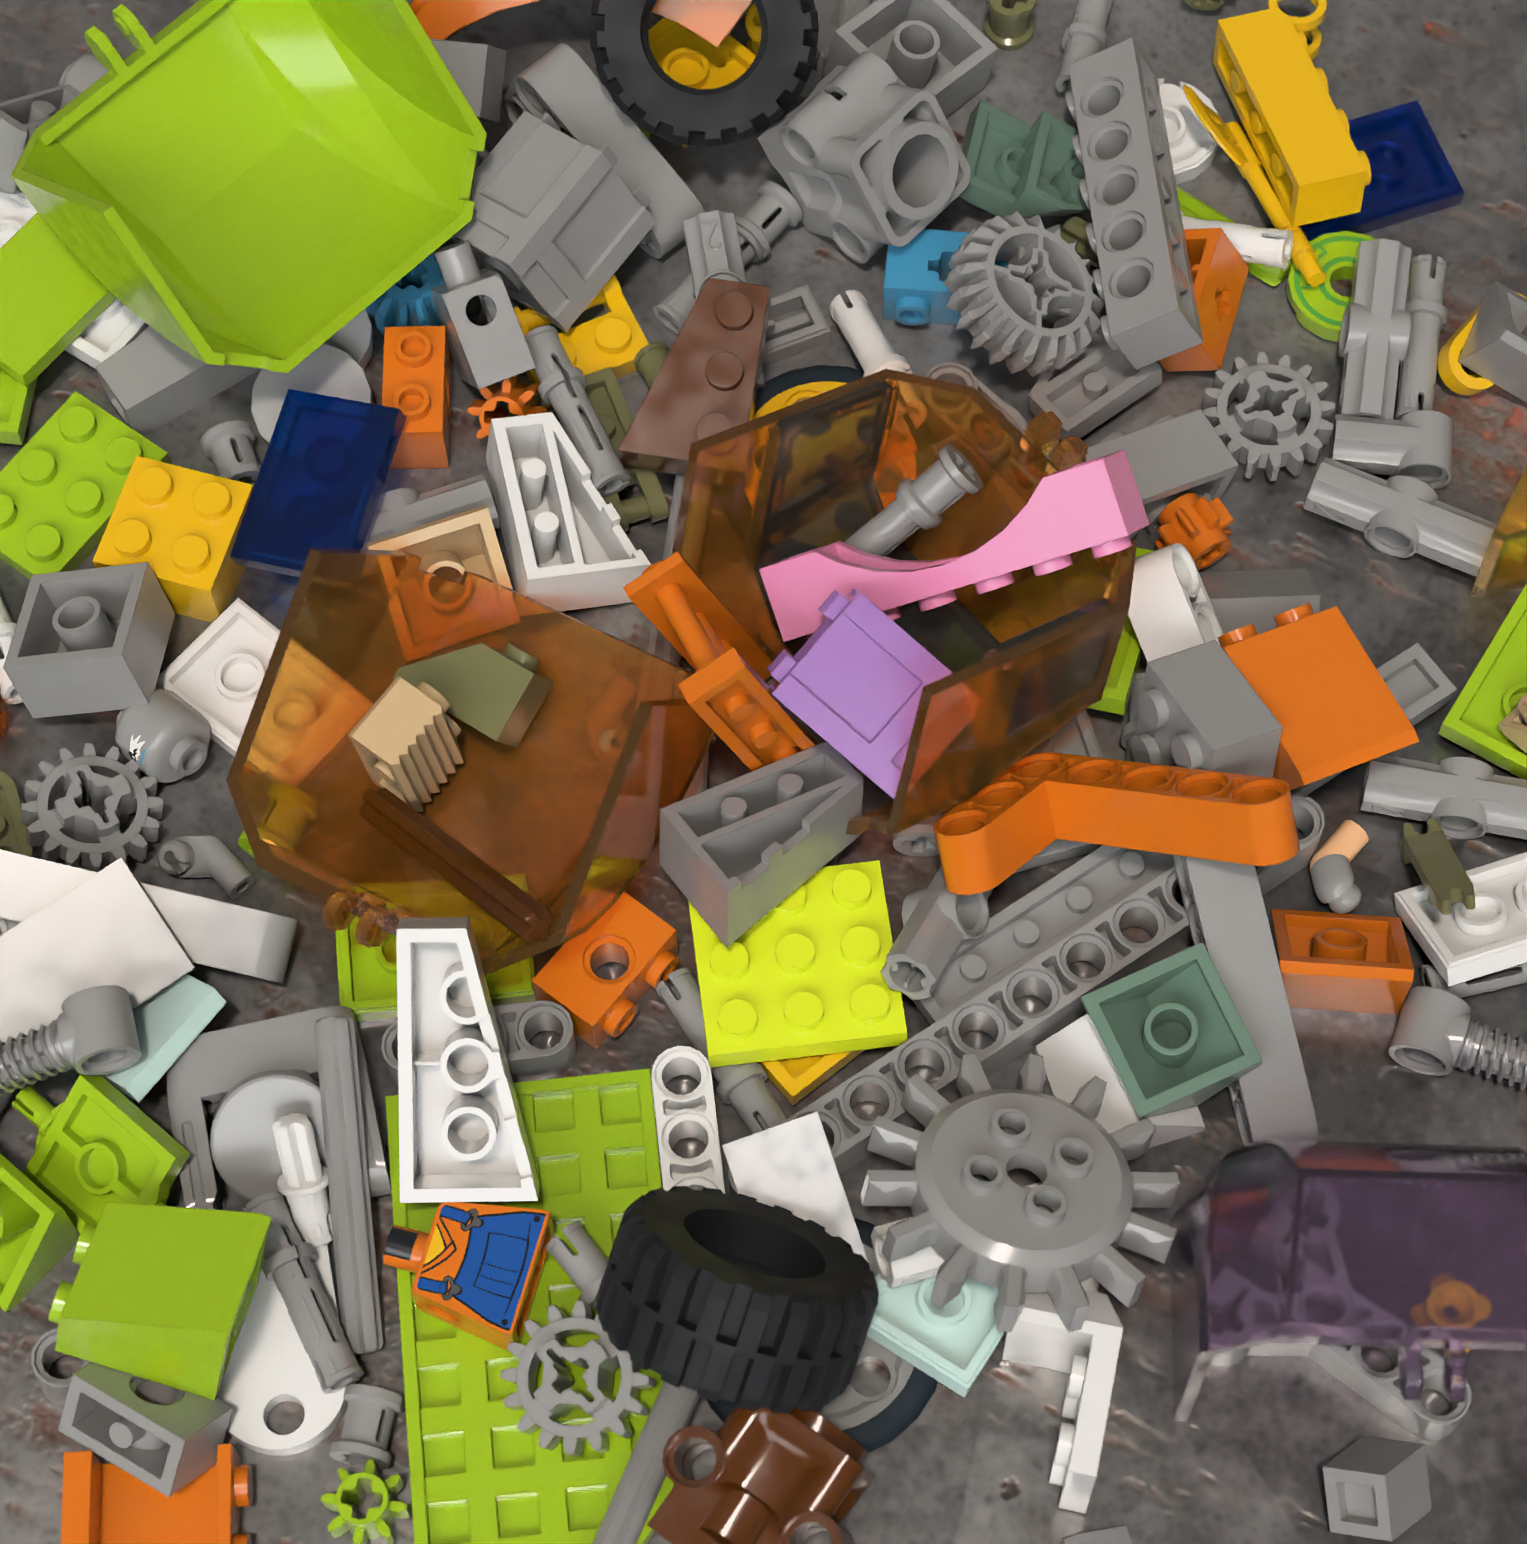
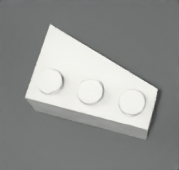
[486,412,651,617]

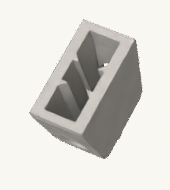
[430,240,536,389]

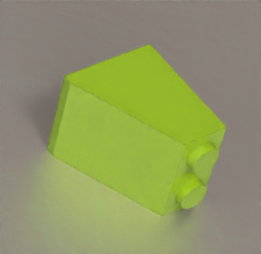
[48,1202,272,1401]

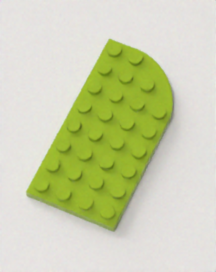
[385,1068,675,1544]

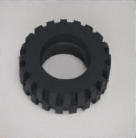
[589,0,819,147]
[595,1186,879,1413]

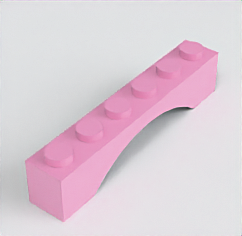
[759,449,1150,642]

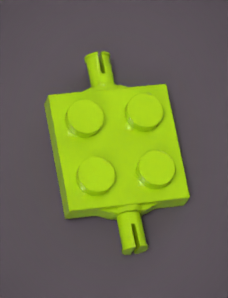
[12,1074,191,1234]

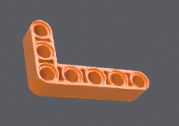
[933,752,1300,895]

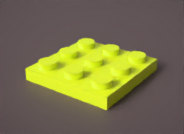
[687,860,907,1068]

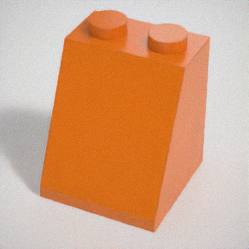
[1217,603,1420,790]

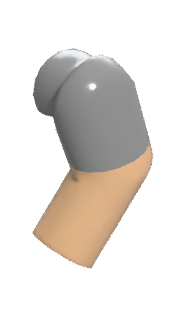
[1309,820,1369,914]

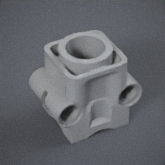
[757,51,971,263]

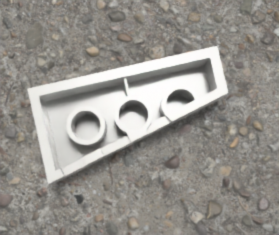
[396,917,540,1203]

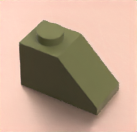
[392,642,554,748]

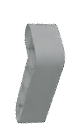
[503,43,704,259]

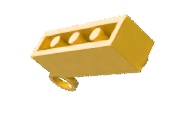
[1213,0,1371,227]

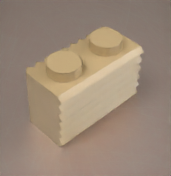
[347,677,464,812]

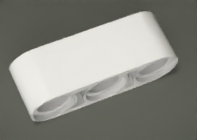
[1116,543,1224,662]
[651,1046,725,1194]

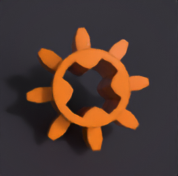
[467,375,548,439]
[1155,493,1235,570]

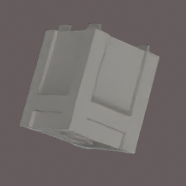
[451,111,657,332]

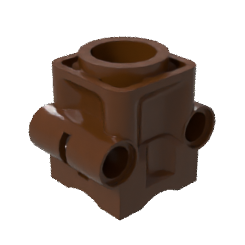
[647,1407,874,1544]

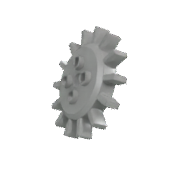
[861,1053,1180,1332]

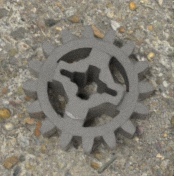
[1202,352,1336,481]
[21,743,163,872]
[501,1301,656,1457]

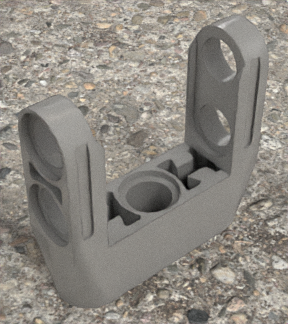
[166,1006,391,1210]

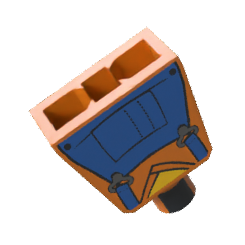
[383,1202,555,1352]

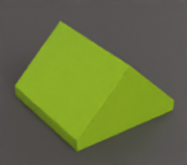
[0,1154,80,1312]

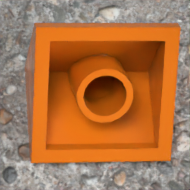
[1269,908,1414,1015]

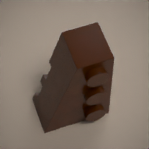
[618,278,771,484]

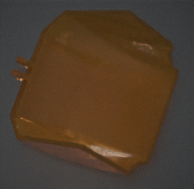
[226,548,715,975]

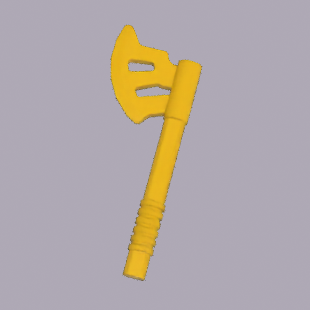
[1182,86,1327,287]

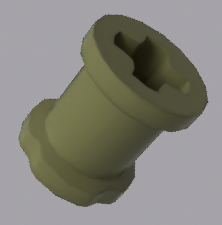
[983,0,1037,51]

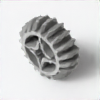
[944,212,1105,377]

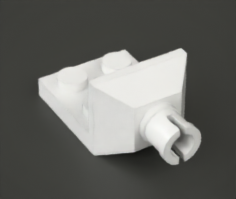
[1002,1277,1123,1514]

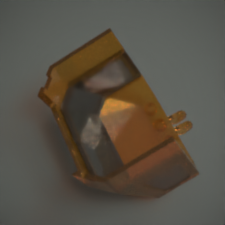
[672,369,1137,834]

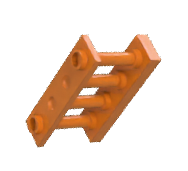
[623,551,819,771]

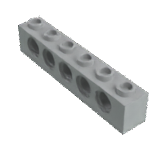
[1066,38,1203,369]

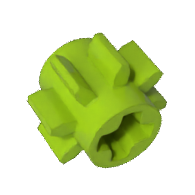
[321,1459,411,1544]

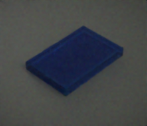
[1255,100,1464,242]
[230,389,406,587]

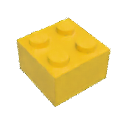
[93,455,264,623]

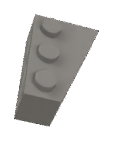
[660,741,864,948]

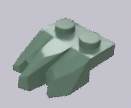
[958,100,1089,219]

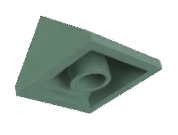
[1081,942,1263,1120]

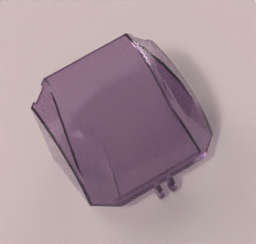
[1170,1140,1527,1422]

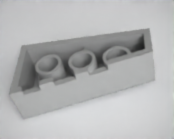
[964,409,1239,601]

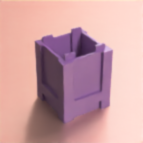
[767,588,981,799]

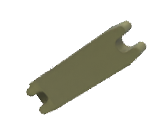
[1398,818,1476,915]

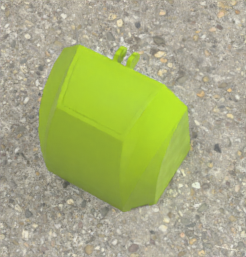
[11,0,487,373]

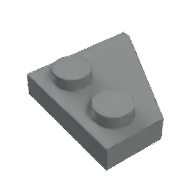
[1028,313,1162,446]

